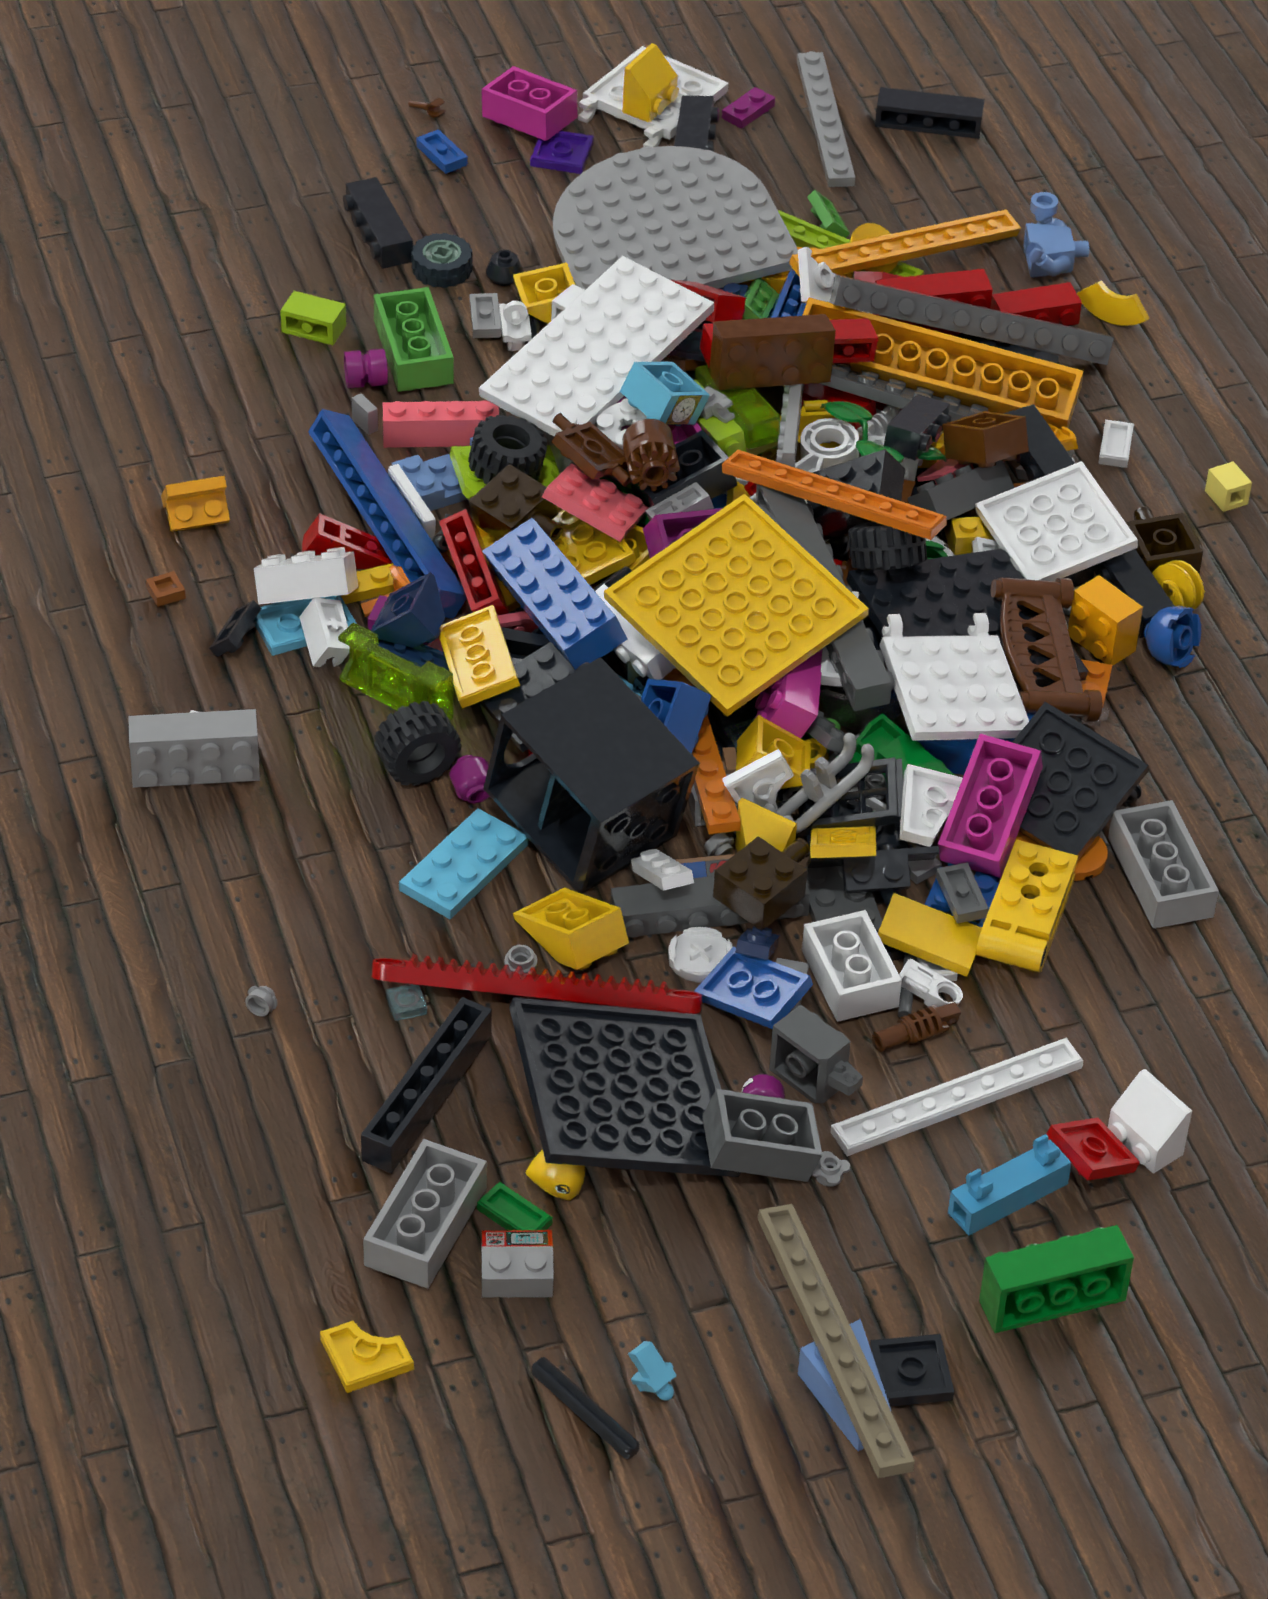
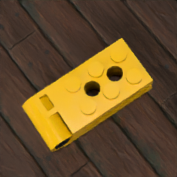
[976,839,1078,972]

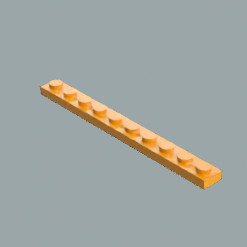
[789,209,1021,278]

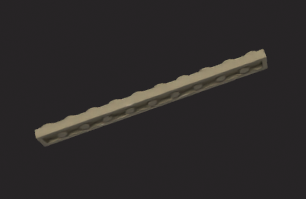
[758,1204,915,1478]

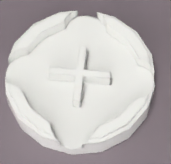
[668,927,733,983]

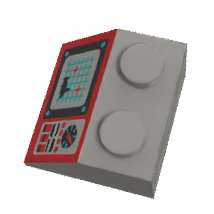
[482,1230,553,1298]

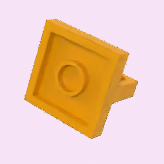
[161,475,230,532]

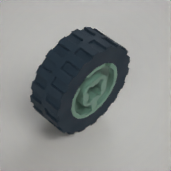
[412,233,472,288]

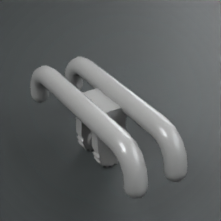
[763,733,874,833]

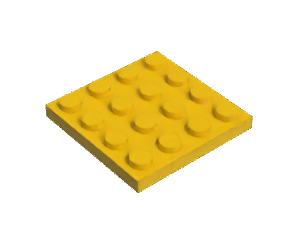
[482,506,636,585]

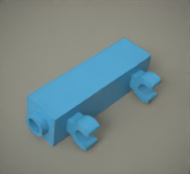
[948,1134,1072,1236]

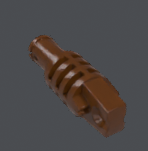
[872,1002,961,1052]

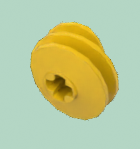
[1152,560,1204,609]

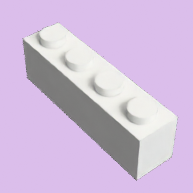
[595,584,675,680]

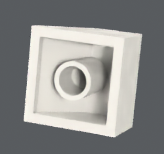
[1108,1069,1192,1174]

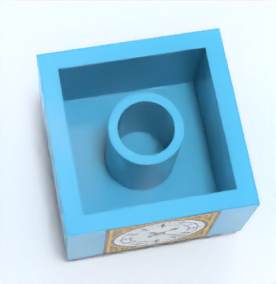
[619,362,710,426]

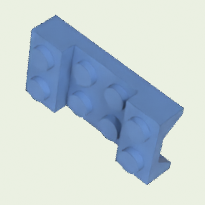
[392,437,473,511]

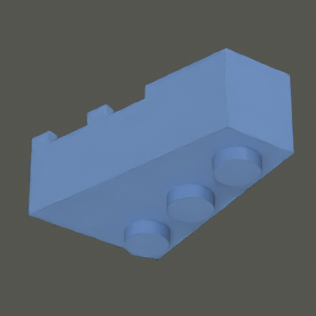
[798,1319,891,1451]

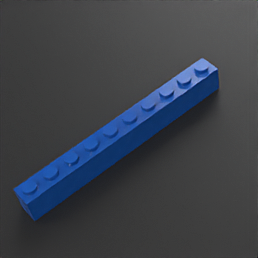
[308,409,467,619]

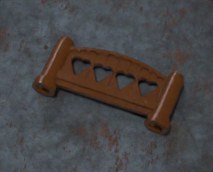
[991,577,1103,721]

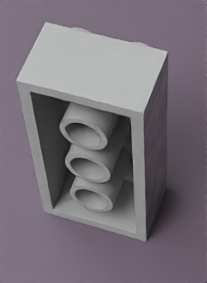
[128,709,260,788]
[1108,800,1219,929]
[363,1139,487,1289]

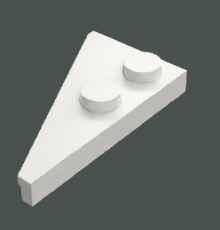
[798,247,872,314]

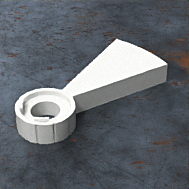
[749,418,859,505]

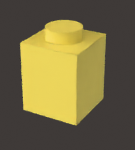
[1205,461,1252,512]

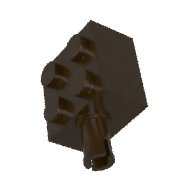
[469,464,563,541]
[1126,506,1203,574]
[713,836,811,931]

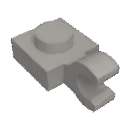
[700,386,735,423]

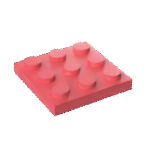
[542,463,649,542]

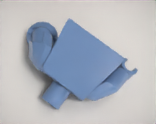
[1023,192,1089,277]

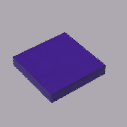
[530,131,594,174]

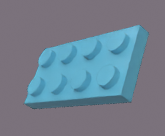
[399,808,529,919]

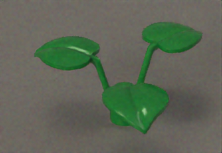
[820,401,947,463]

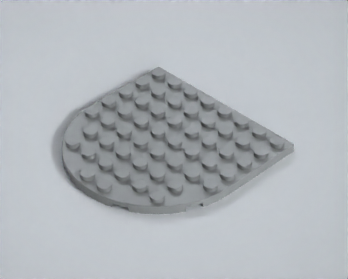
[553,146,798,290]

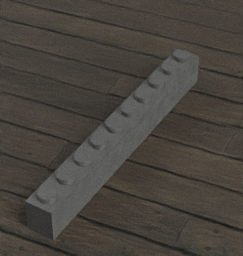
[830,275,1114,365]
[756,484,895,711]

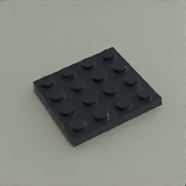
[1012,702,1149,860]

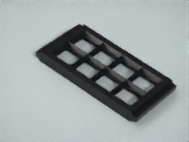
[776,757,904,837]

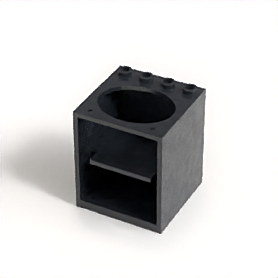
[483,657,700,894]

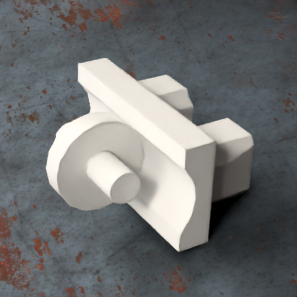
[499,300,531,351]

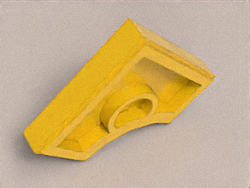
[320,1321,414,1393]

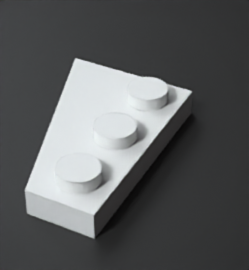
[899,764,963,847]

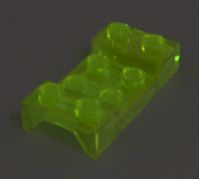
[338,622,453,721]

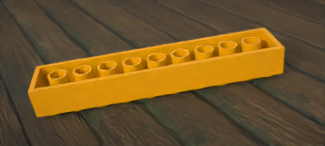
[802,297,1084,429]

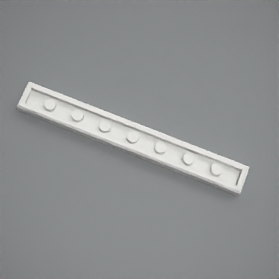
[831,1038,1083,1156]

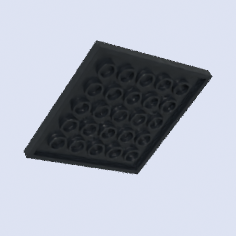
[846,548,1089,691]
[509,998,741,1177]

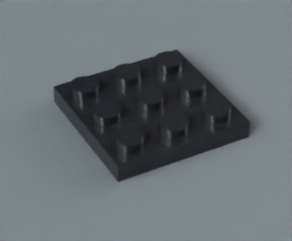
[480,642,576,753]

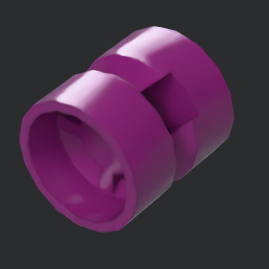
[344,348,388,389]

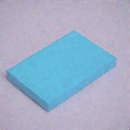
[255,595,357,656]

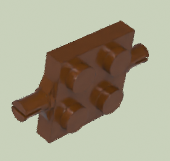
[551,413,631,486]

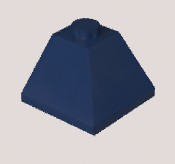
[369,572,445,648]

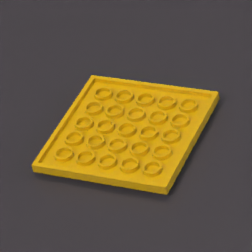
[604,493,869,717]

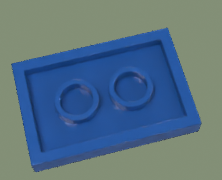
[694,947,813,1029]

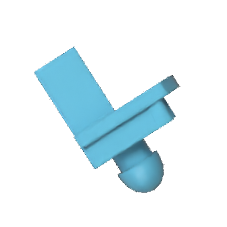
[628,1341,677,1401]

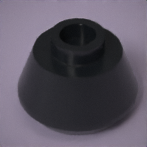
[486,249,523,285]

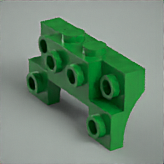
[836,713,956,777]

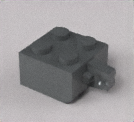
[769,1004,863,1103]

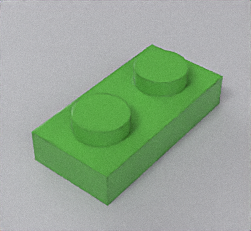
[807,190,850,238]

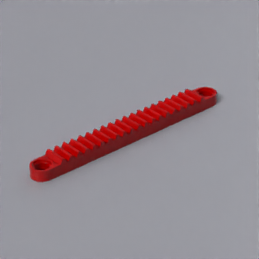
[371,954,702,1014]

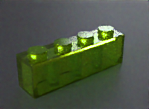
[695,365,780,450]

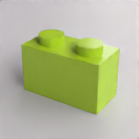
[280,291,346,346]

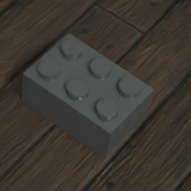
[702,1089,822,1182]

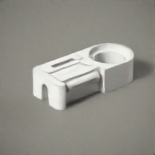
[899,959,963,1007]

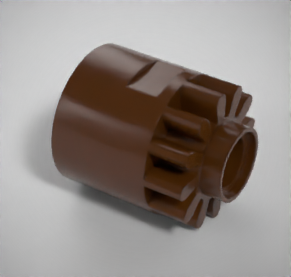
[622,419,680,491]

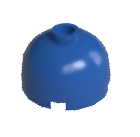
[1144,606,1201,668]

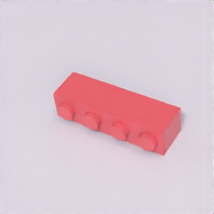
[383,400,499,448]

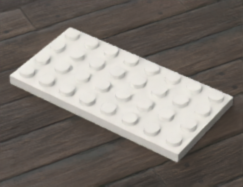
[479,256,714,437]

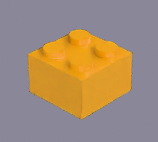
[1068,575,1143,666]

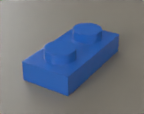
[416,129,468,174]

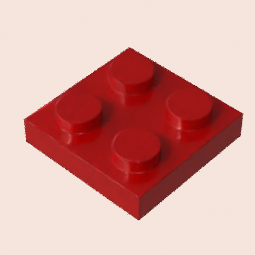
[1046,1117,1140,1181]

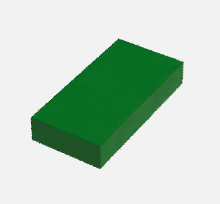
[477,1182,553,1230]

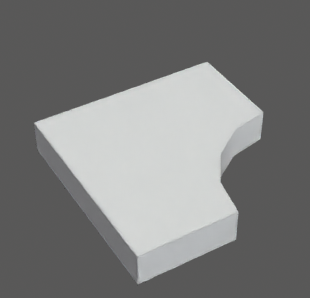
[722,749,794,810]

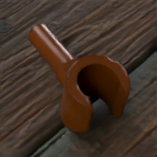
[408,97,446,118]

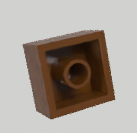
[943,411,1029,468]

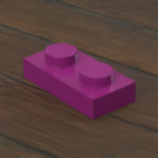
[722,87,775,129]

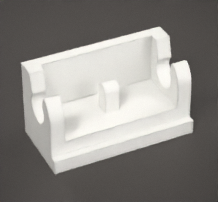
[299,597,355,667]

